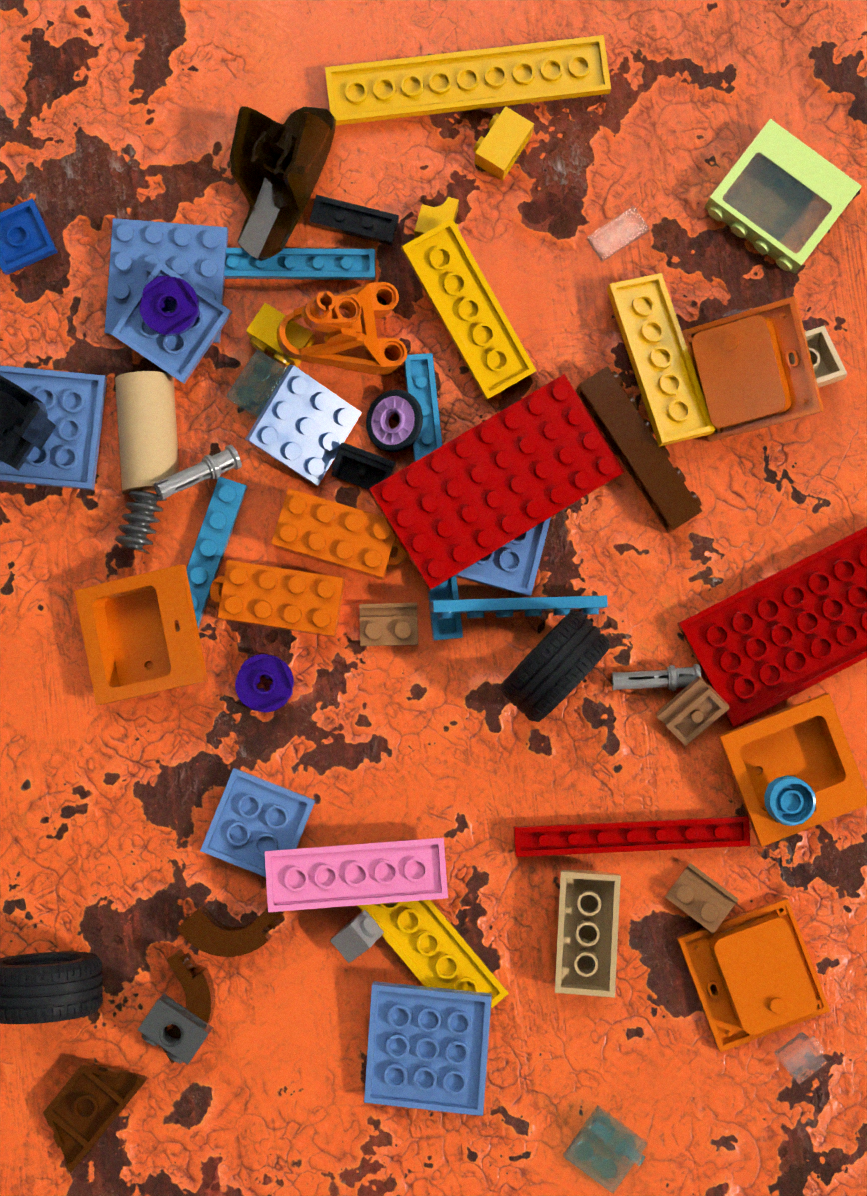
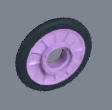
[366,389,423,452]

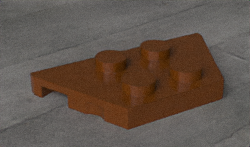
[43,1062,148,1173]

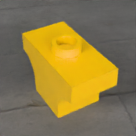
[414,197,459,239]

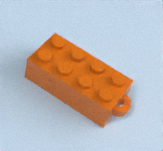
[271,488,406,581]
[210,560,345,638]

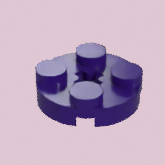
[140,276,200,336]
[235,654,294,713]

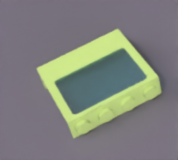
[704,119,862,274]

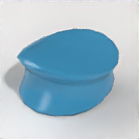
[764,775,816,826]

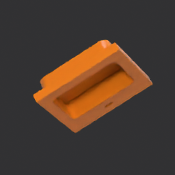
[682,296,824,442]
[74,564,208,705]
[717,693,867,847]
[676,897,830,1053]

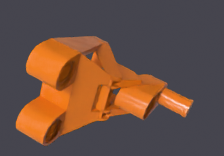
[276,282,407,375]

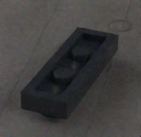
[309,195,399,246]

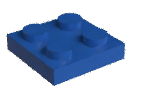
[0,198,58,275]

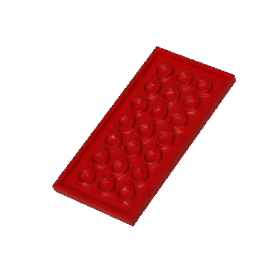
[368,374,625,591]
[677,526,867,727]

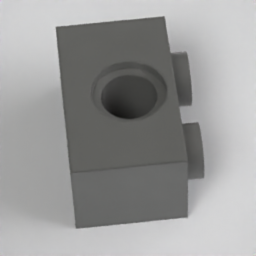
[138,994,213,1065]

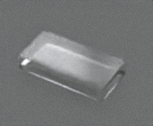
[586,206,650,262]

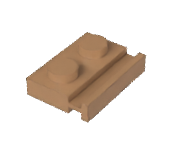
[359,603,418,647]
[656,675,729,746]
[665,863,739,934]

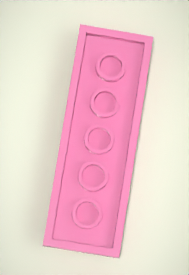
[265,838,448,912]

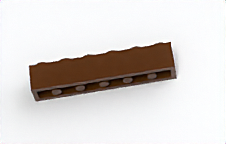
[576,366,702,533]

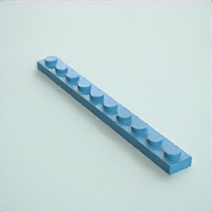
[403,353,463,641]

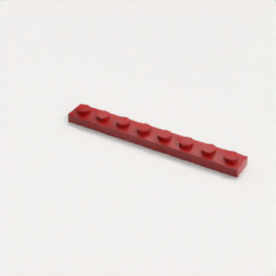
[513,816,751,857]

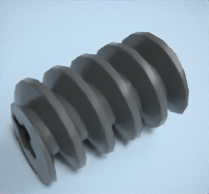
[115,490,167,554]

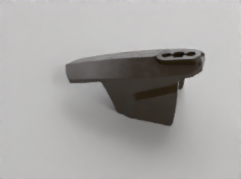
[230,106,336,261]

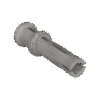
[154,445,242,500]
[611,664,701,691]

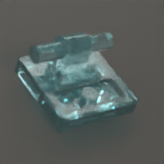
[226,349,289,418]
[563,1105,648,1193]

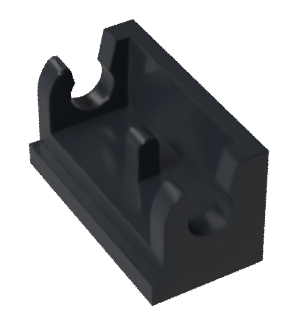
[331,442,396,490]

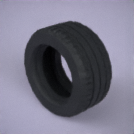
[500,610,610,722]
[0,951,103,1024]

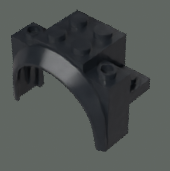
[0,375,56,471]

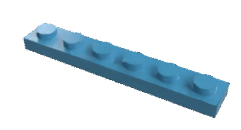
[224,248,376,280]
[186,477,247,628]
[430,595,608,620]

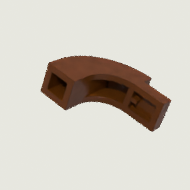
[176,905,284,957]
[162,949,215,1063]

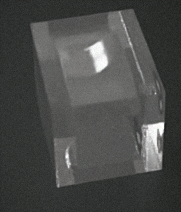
[774,1032,828,1084]

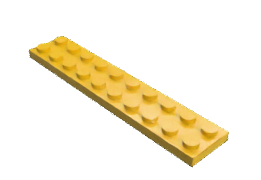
[325,35,611,126]

